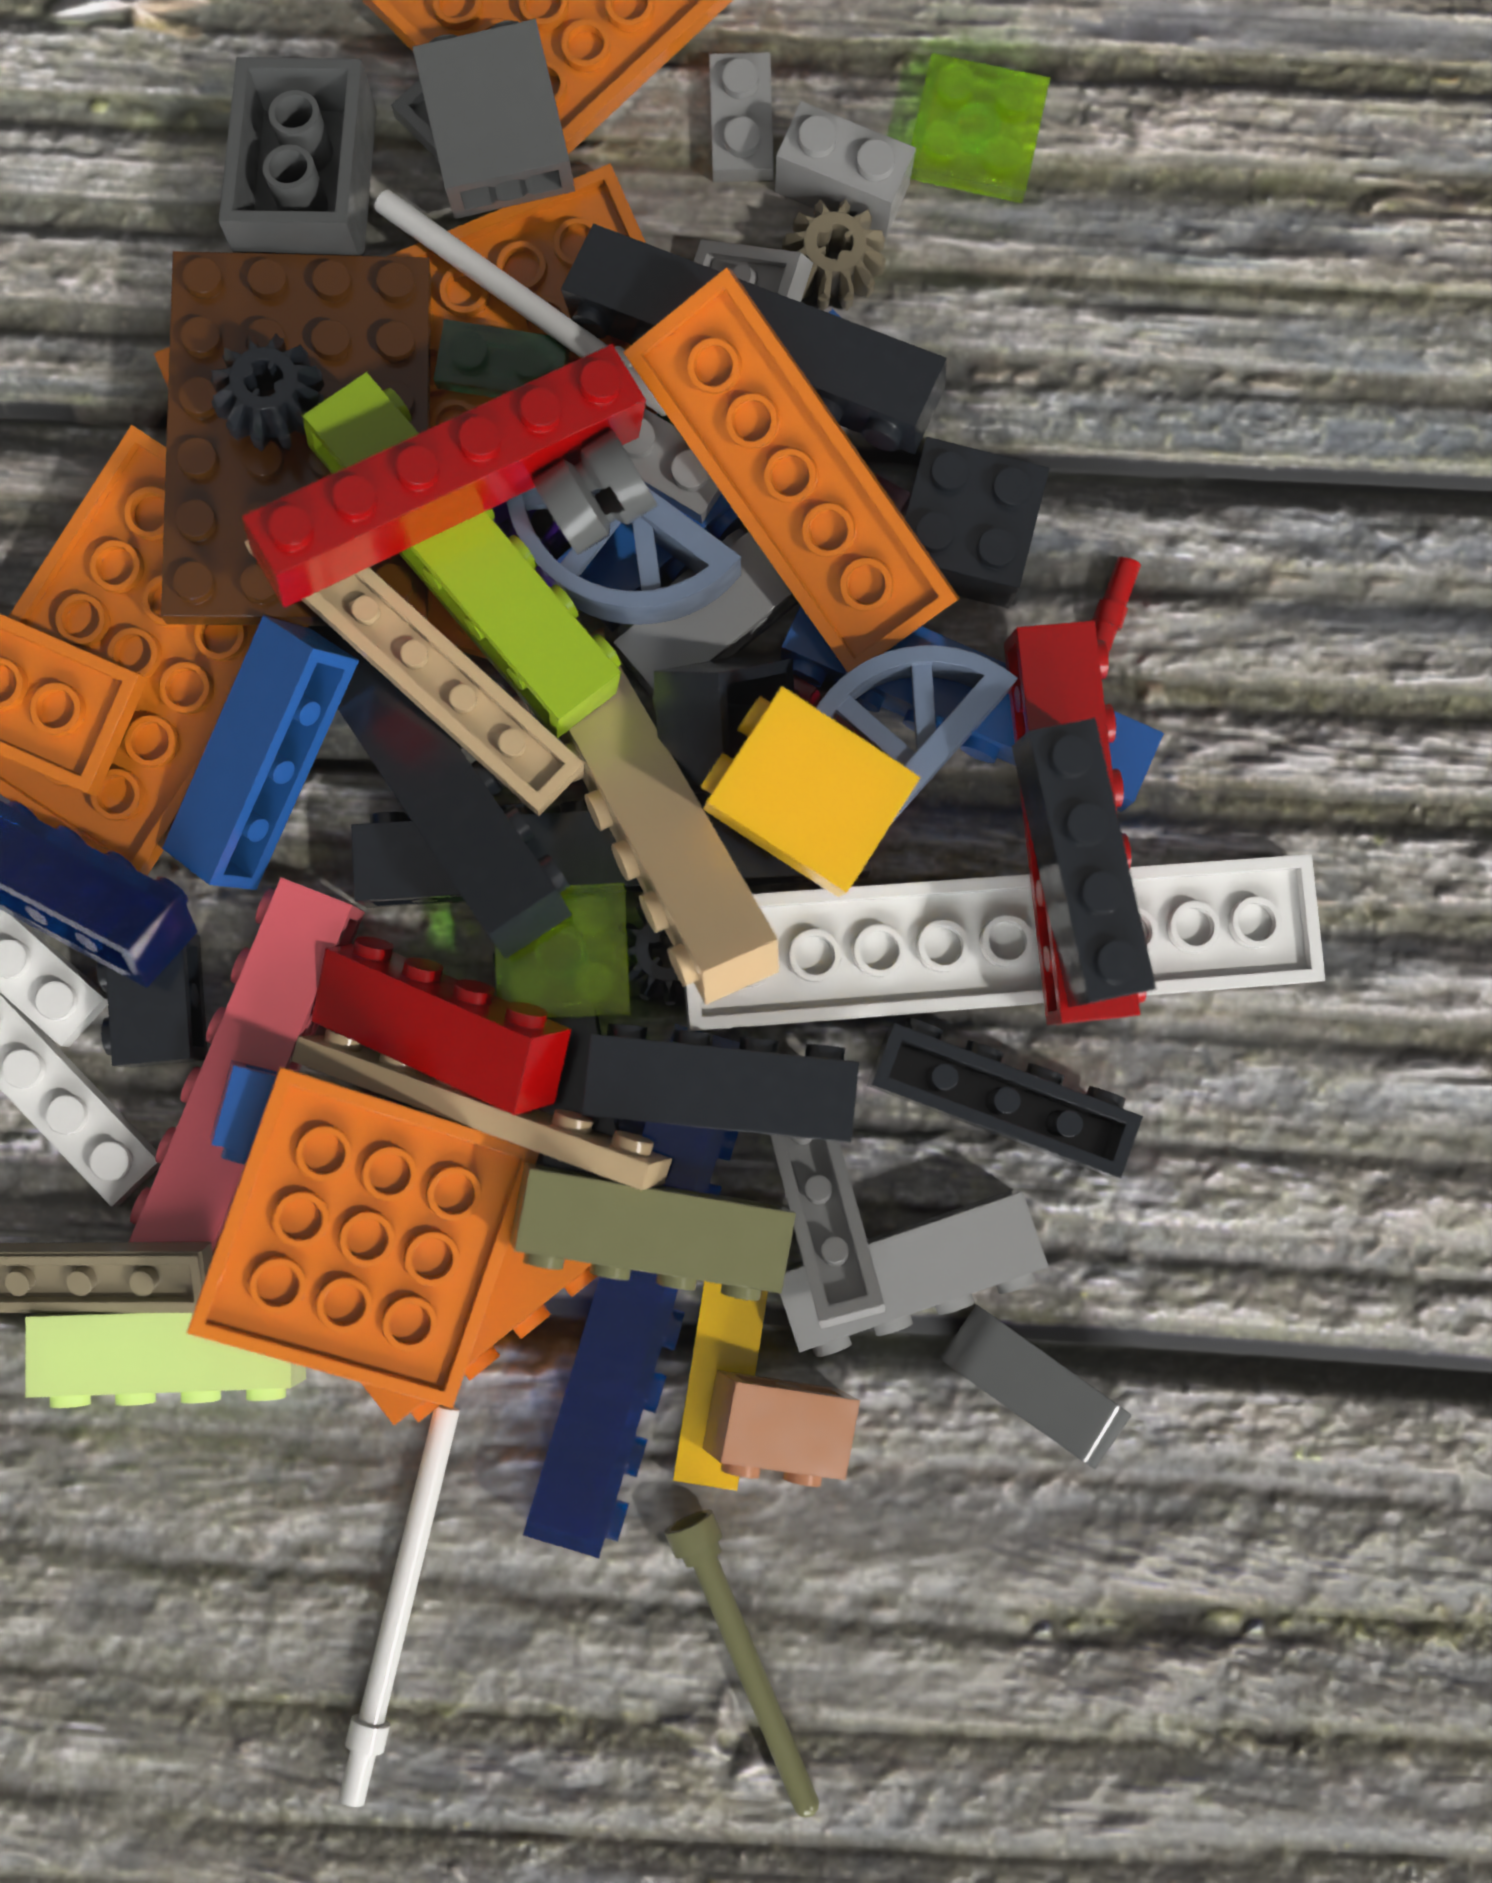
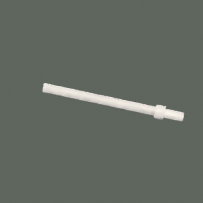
[375,190,667,416]
[338,1405,460,1807]

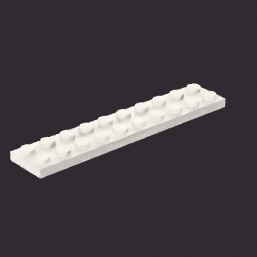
[684,854,1325,1032]

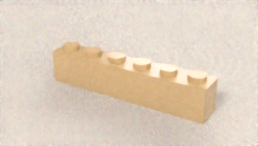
[539,666,779,1005]

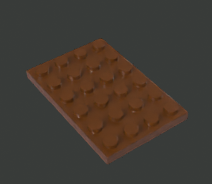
[161,251,431,626]

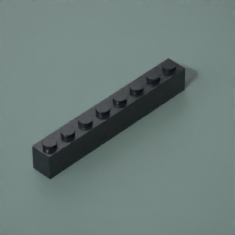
[351,793,871,908]

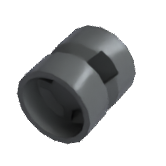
[532,429,658,555]

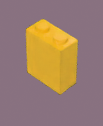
[701,687,921,898]

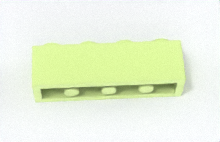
[25,1313,306,1408]

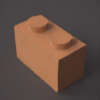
[702,1370,860,1487]

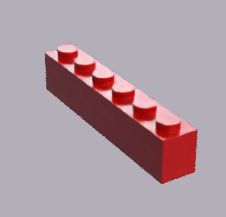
[242,344,646,608]
[1004,620,1147,1026]

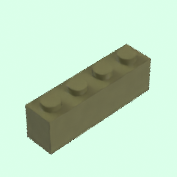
[510,1162,796,1301]

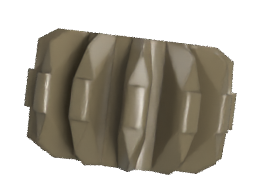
[782,198,886,311]

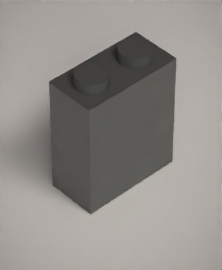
[412,19,575,219]

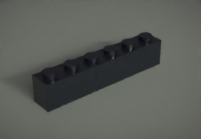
[561,223,947,455]
[319,627,572,959]

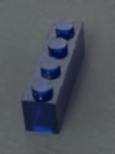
[0,800,198,988]

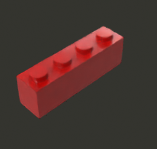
[311,936,571,1115]

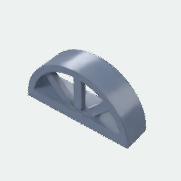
[507,487,741,625]
[816,645,1018,824]

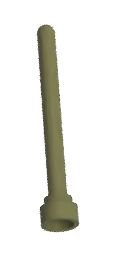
[664,1509,819,1818]

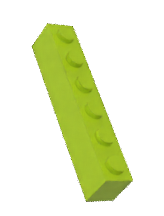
[303,372,621,739]

